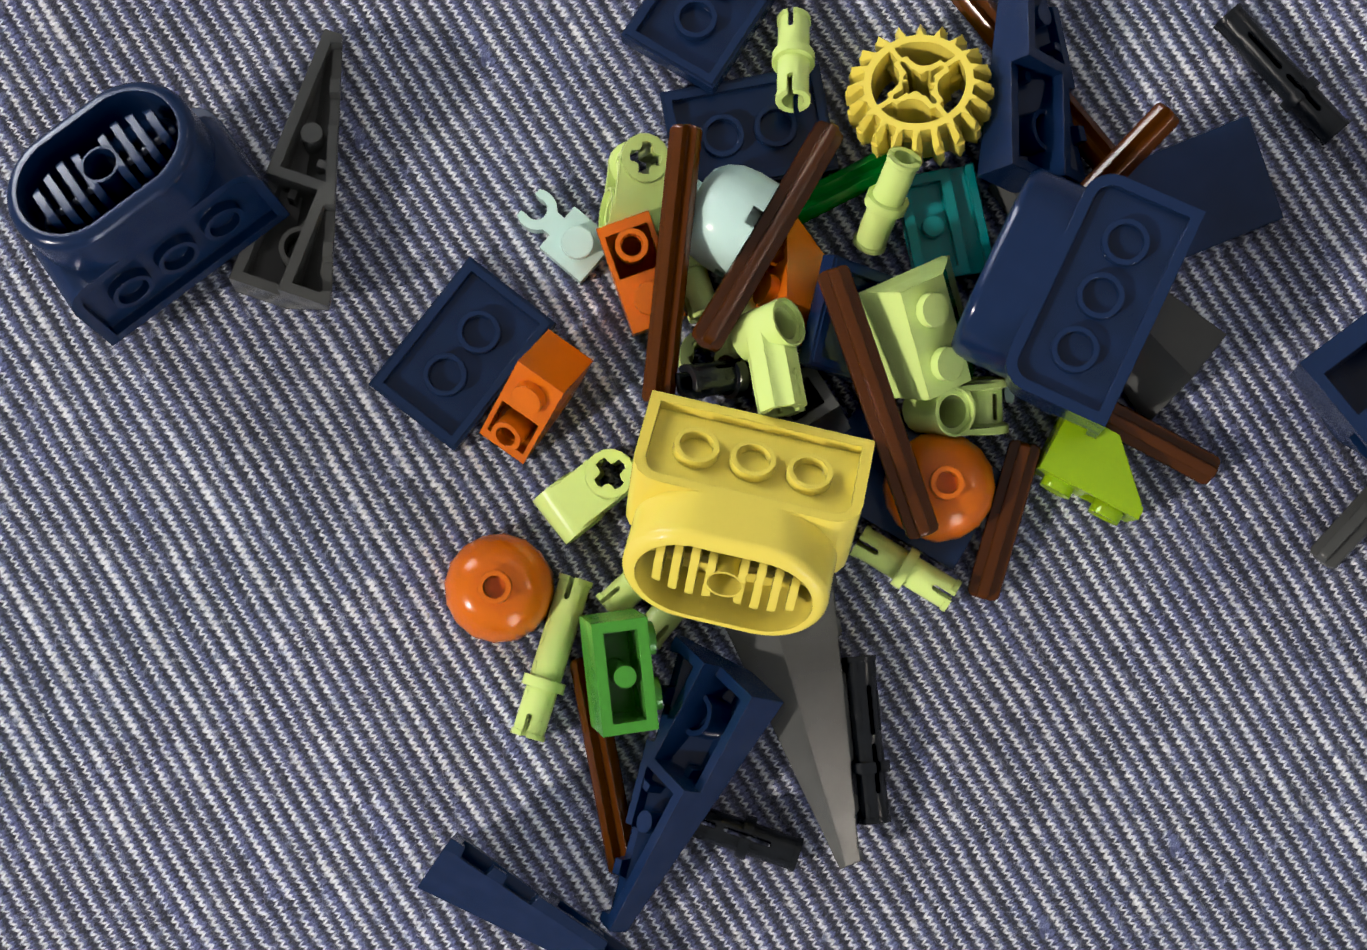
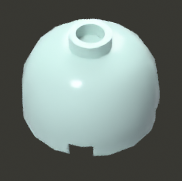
[690,164,779,278]

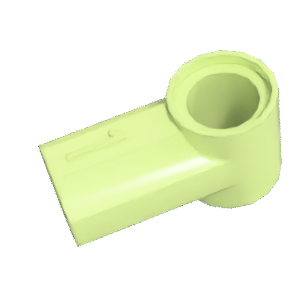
[730,297,807,418]

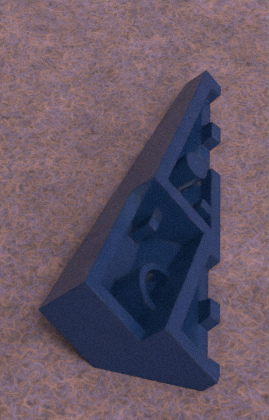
[977,0,1088,193]
[600,636,784,933]
[417,832,630,950]

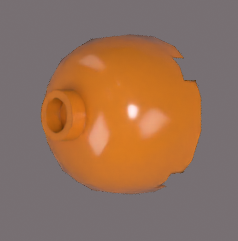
[883,434,996,543]
[444,533,555,643]

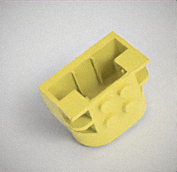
[622,390,875,636]

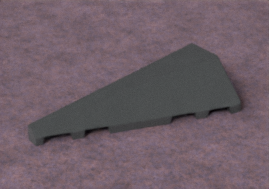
[229,29,343,310]
[987,184,1227,420]
[725,573,864,869]

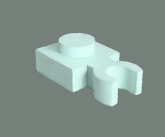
[517,189,605,285]

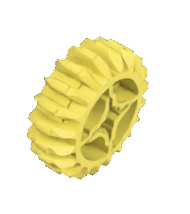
[845,24,994,167]

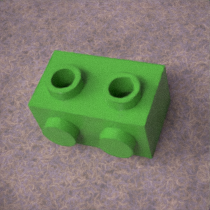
[579,608,663,738]

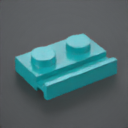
[901,163,992,280]

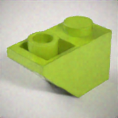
[1035,417,1143,526]

